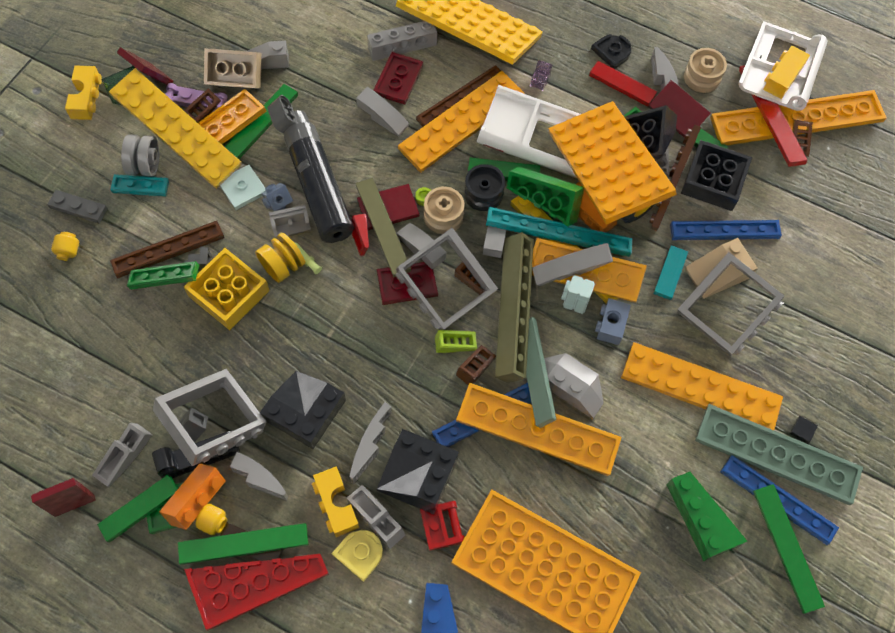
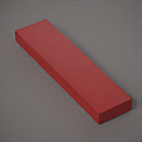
[589,61,657,107]

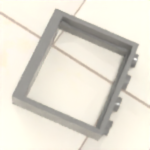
[395,228,498,330]
[677,252,784,356]
[153,369,266,466]

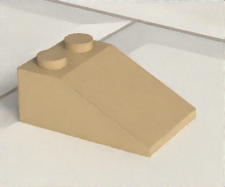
[685,238,758,299]

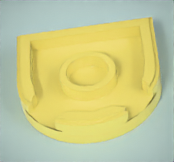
[331,530,383,582]

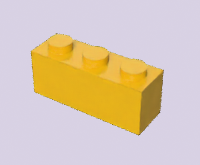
[763,46,810,99]

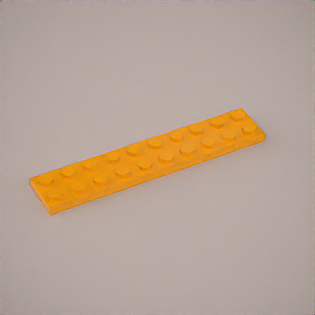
[710,90,887,145]

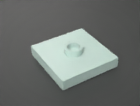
[220,165,266,210]

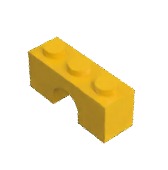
[65,66,102,120]
[312,466,359,537]

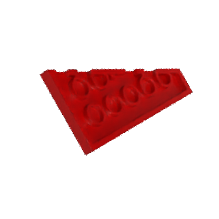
[184,554,329,631]

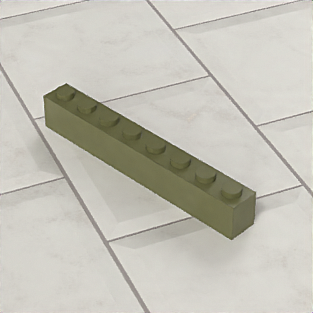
[495,232,534,383]

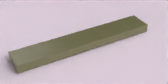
[356,178,411,278]

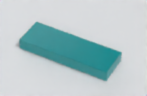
[110,174,169,197]
[653,245,688,300]

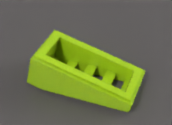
[435,330,477,353]

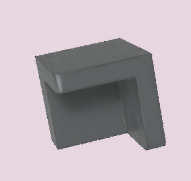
[184,247,211,272]
[179,408,208,442]

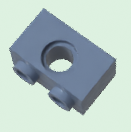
[595,298,631,346]

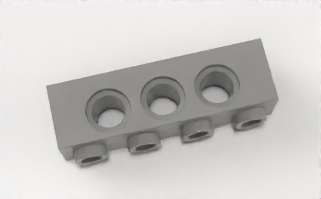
[367,21,437,61]

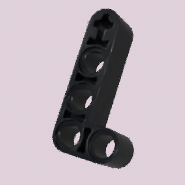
[152,431,240,479]

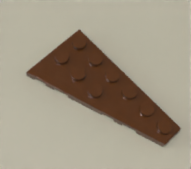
[649,124,701,231]

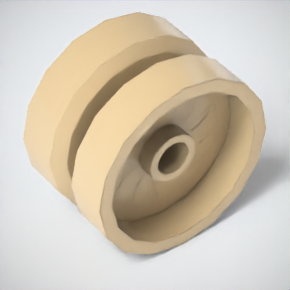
[684,48,727,93]
[424,186,464,234]

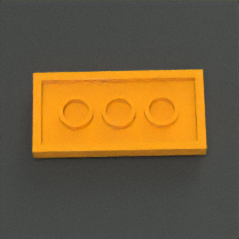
[198,89,267,144]

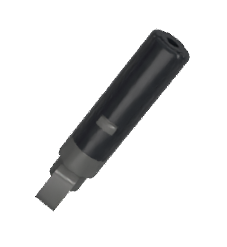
[267,95,354,243]

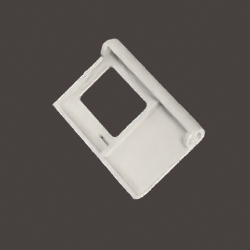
[739,21,828,111]
[477,85,581,178]

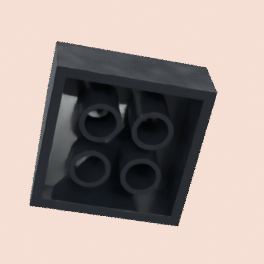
[625,105,677,161]
[681,140,752,211]
[260,371,346,449]
[377,429,459,514]

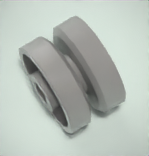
[121,134,159,176]

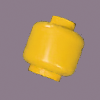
[51,232,79,261]
[195,504,227,535]

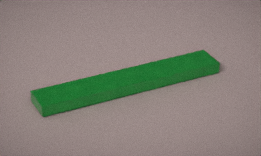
[225,84,298,159]
[753,484,825,614]
[178,523,309,565]

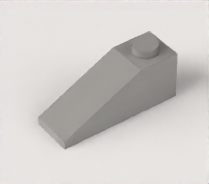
[247,41,289,69]

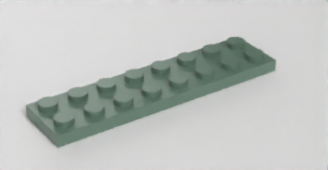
[695,404,863,505]

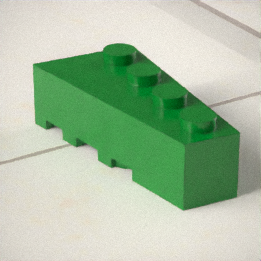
[506,167,584,227]
[666,472,748,561]

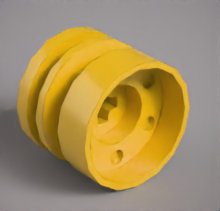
[255,232,305,283]

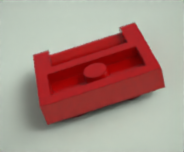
[420,501,465,551]

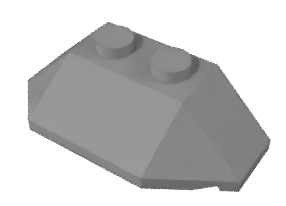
[544,353,604,419]

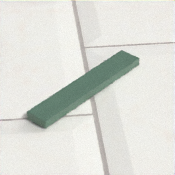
[526,317,557,428]

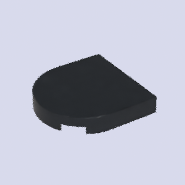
[591,34,631,69]

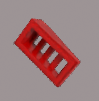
[351,214,369,256]

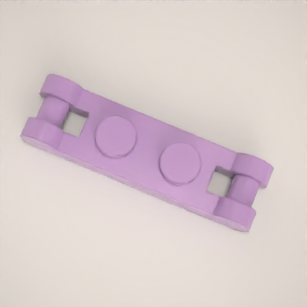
[164,83,228,112]

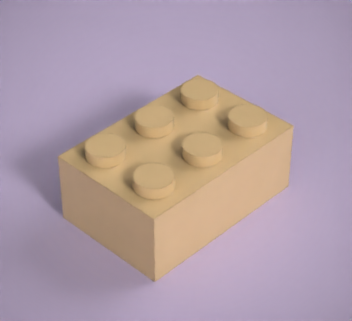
[204,48,262,88]

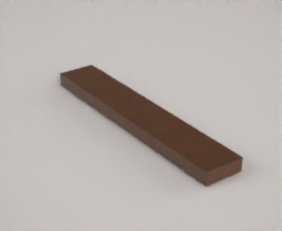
[416,65,501,127]
[110,220,224,279]

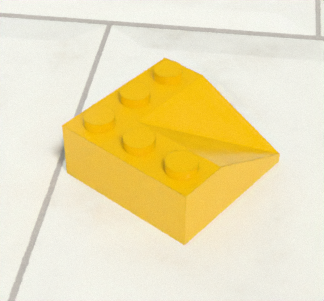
[184,248,270,331]

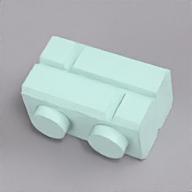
[561,275,595,314]

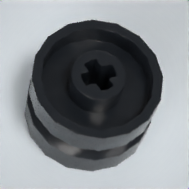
[464,164,505,211]

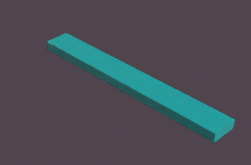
[486,207,633,257]

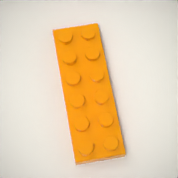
[532,238,647,303]

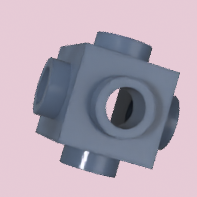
[261,183,293,211]

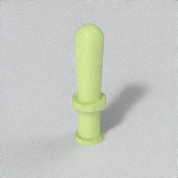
[295,243,322,274]

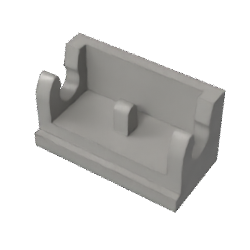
[269,205,311,239]

